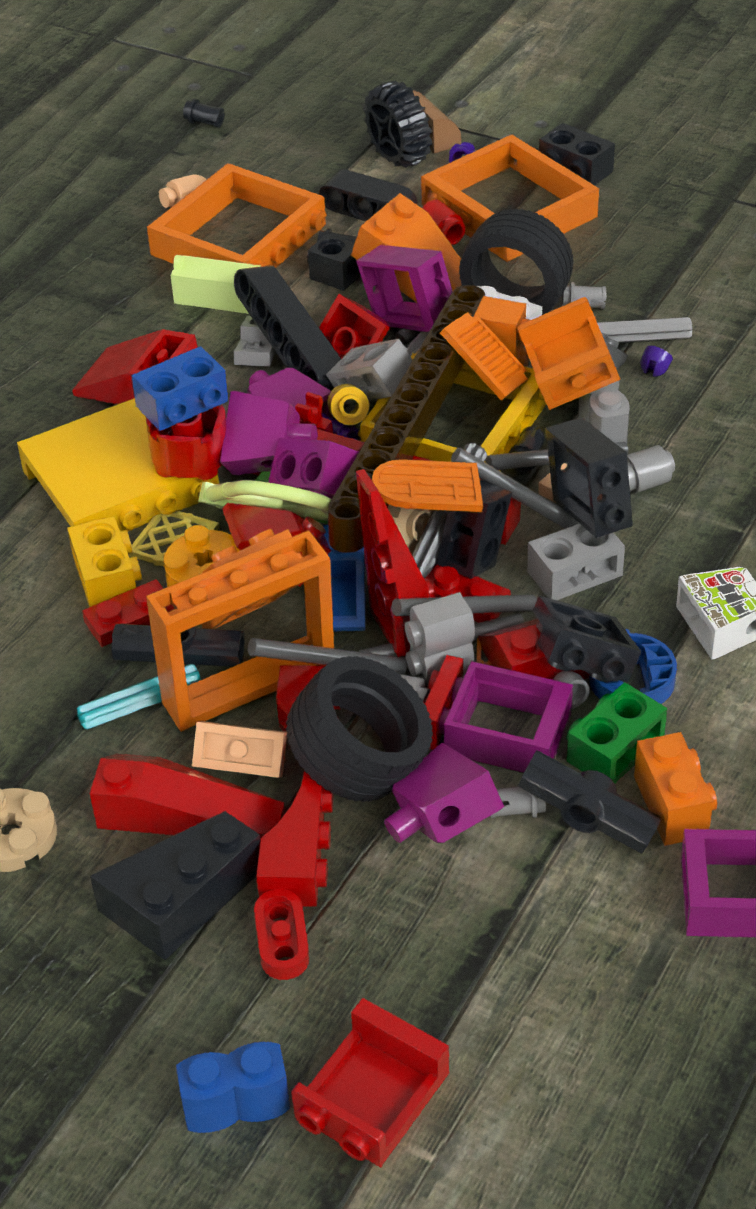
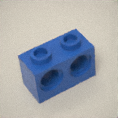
[131,346,228,431]

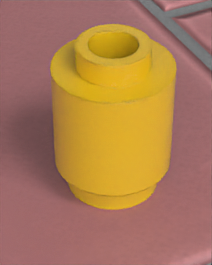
[328,384,369,425]

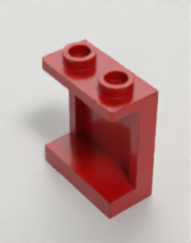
[291,998,449,1168]

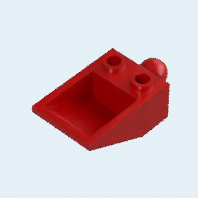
[72,329,198,404]

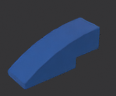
[323,525,366,631]

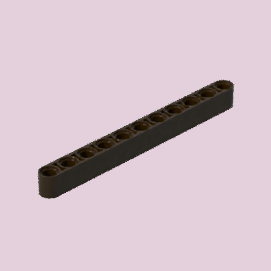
[328,285,485,553]

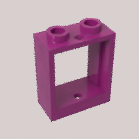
[357,245,453,332]
[439,661,573,773]
[681,829,756,937]

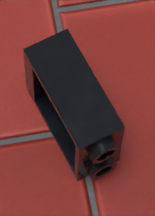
[545,417,633,538]

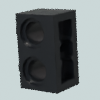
[539,123,615,186]
[437,479,512,579]

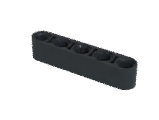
[234,265,341,391]

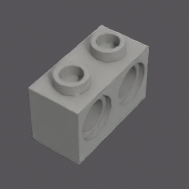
[326,339,413,404]
[527,523,625,600]

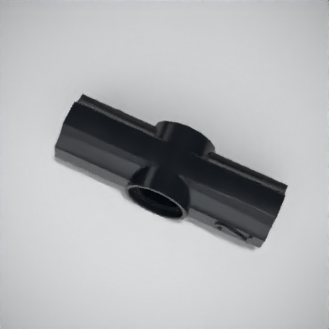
[112,624,245,667]
[517,750,661,854]

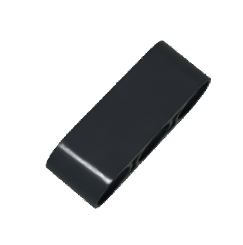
[319,169,418,221]

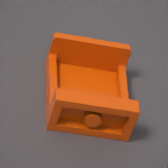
[517,297,621,410]

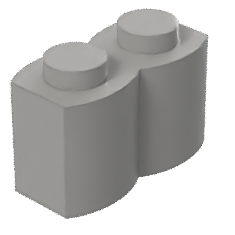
[578,381,630,443]
[405,592,475,686]

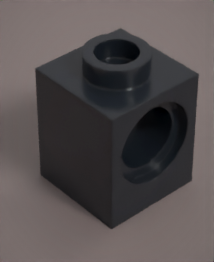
[307,233,361,291]

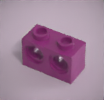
[268,438,359,500]

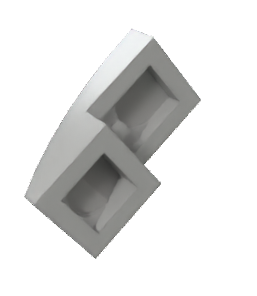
[234,316,276,367]

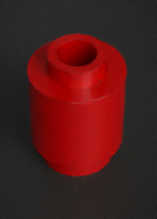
[422,200,465,245]

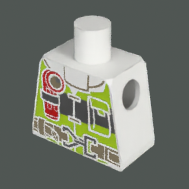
[676,567,756,660]

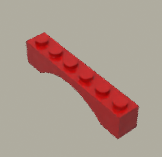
[256,665,341,907]

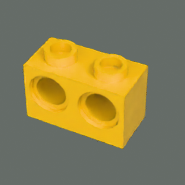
[67,516,142,607]

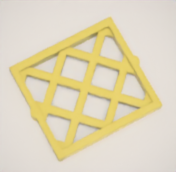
[128,510,220,567]

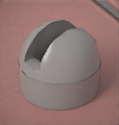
[552,671,590,709]

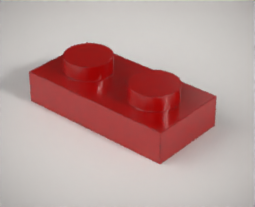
[424,564,511,623]
[82,579,175,647]
[423,655,463,750]

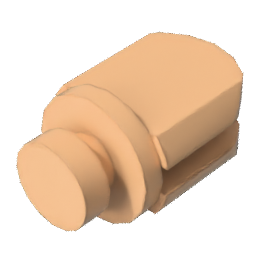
[159,174,207,208]

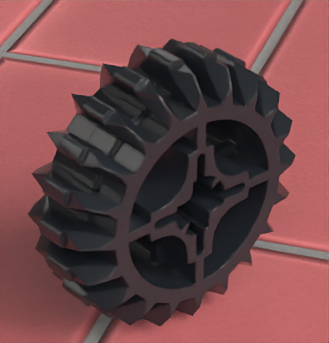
[363,80,432,168]

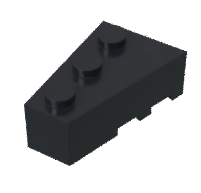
[90,811,260,960]

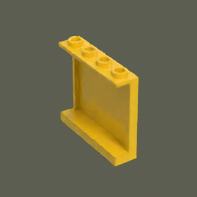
[17,398,219,532]

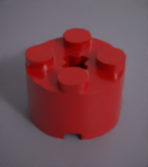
[146,404,226,480]

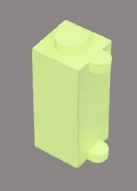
[170,255,260,314]

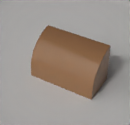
[413,91,461,154]

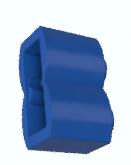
[176,1042,290,1133]

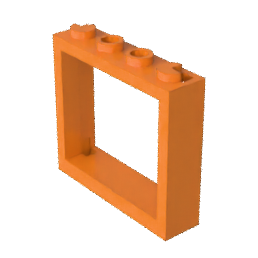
[421,134,599,262]
[147,163,327,268]
[146,530,334,732]

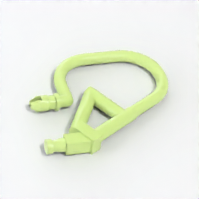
[198,480,331,521]

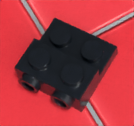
[533,595,641,683]

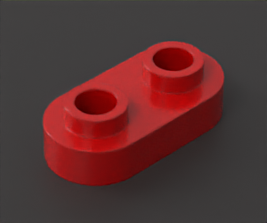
[254,889,310,980]

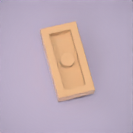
[192,721,287,778]

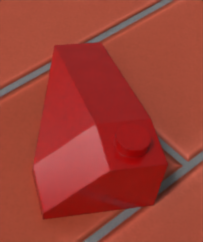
[356,469,435,657]
[90,753,285,840]

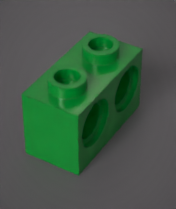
[566,682,667,783]

